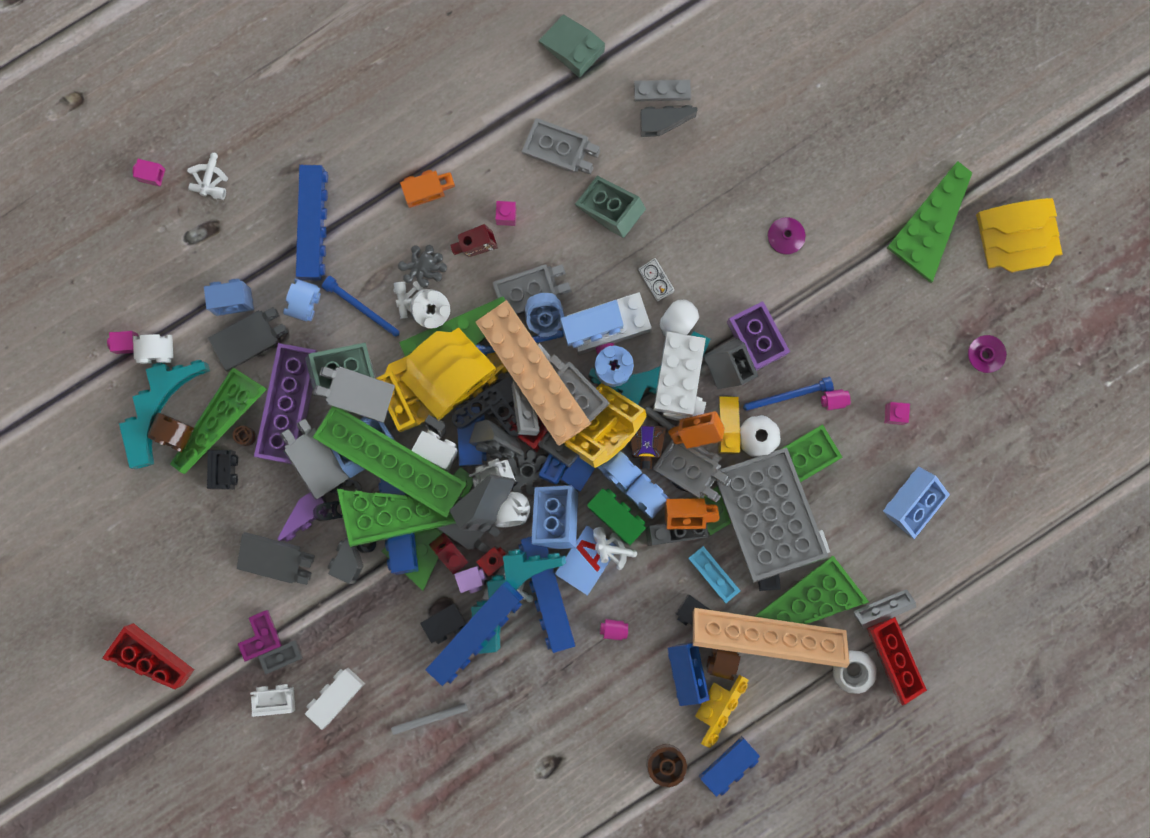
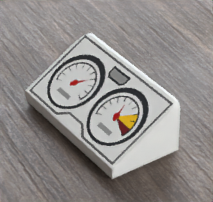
[638,258,674,302]

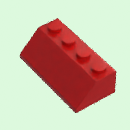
[867,617,927,705]

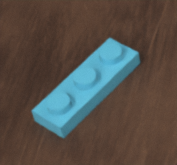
[688,546,740,603]

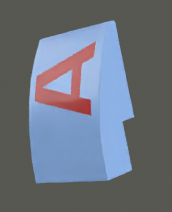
[555,526,617,596]

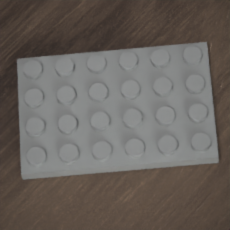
[716,447,829,583]

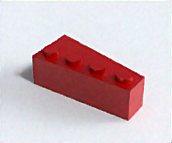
[102,623,195,690]

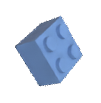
[204,279,254,316]

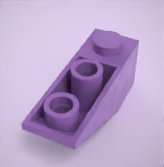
[277,493,329,542]

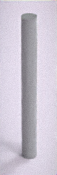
[391,703,468,735]

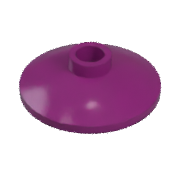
[768,217,806,255]
[968,335,1007,373]

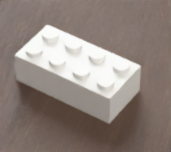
[567,292,652,355]
[653,332,706,417]

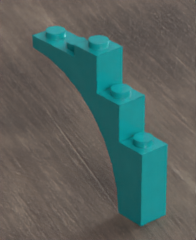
[588,331,711,405]
[119,360,210,469]
[471,549,566,654]

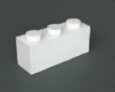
[305,668,365,730]

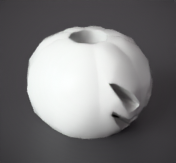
[660,300,699,336]
[740,415,781,458]
[493,492,530,528]
[833,650,877,694]

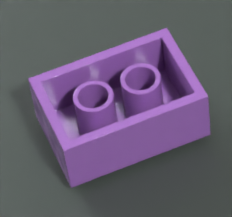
[727,301,790,371]

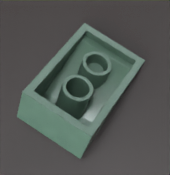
[539,14,605,78]
[575,175,646,238]
[305,342,374,396]

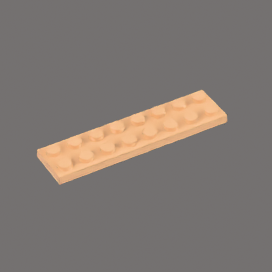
[476,300,591,446]
[693,608,850,668]

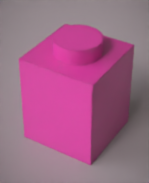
[132,159,165,187]
[495,201,516,226]
[107,331,138,354]
[884,402,910,425]

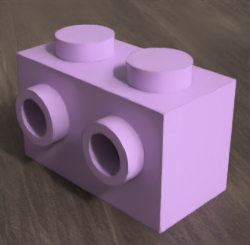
[454,566,487,594]

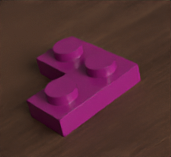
[238,610,282,662]

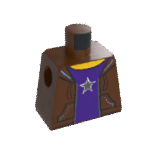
[630,426,666,470]

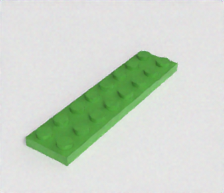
[313,406,468,518]
[700,424,843,535]

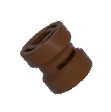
[233,426,256,446]

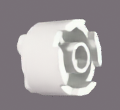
[410,289,450,328]
[133,334,173,364]

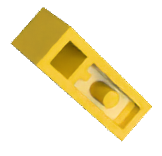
[718,396,740,454]

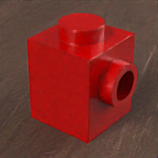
[477,546,507,577]

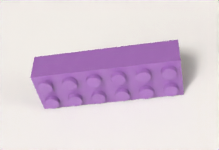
[254,343,318,464]

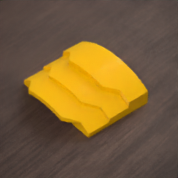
[976,198,1063,273]
[401,327,497,421]
[375,355,470,432]
[564,383,647,468]

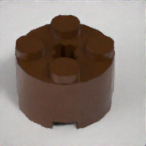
[148,412,194,452]
[706,648,741,680]
[646,744,687,788]

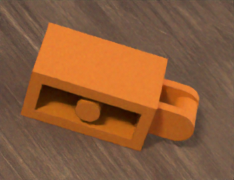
[400,170,455,208]
[668,411,725,449]
[665,498,720,529]

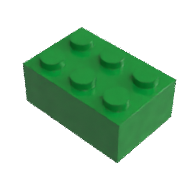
[586,488,646,546]

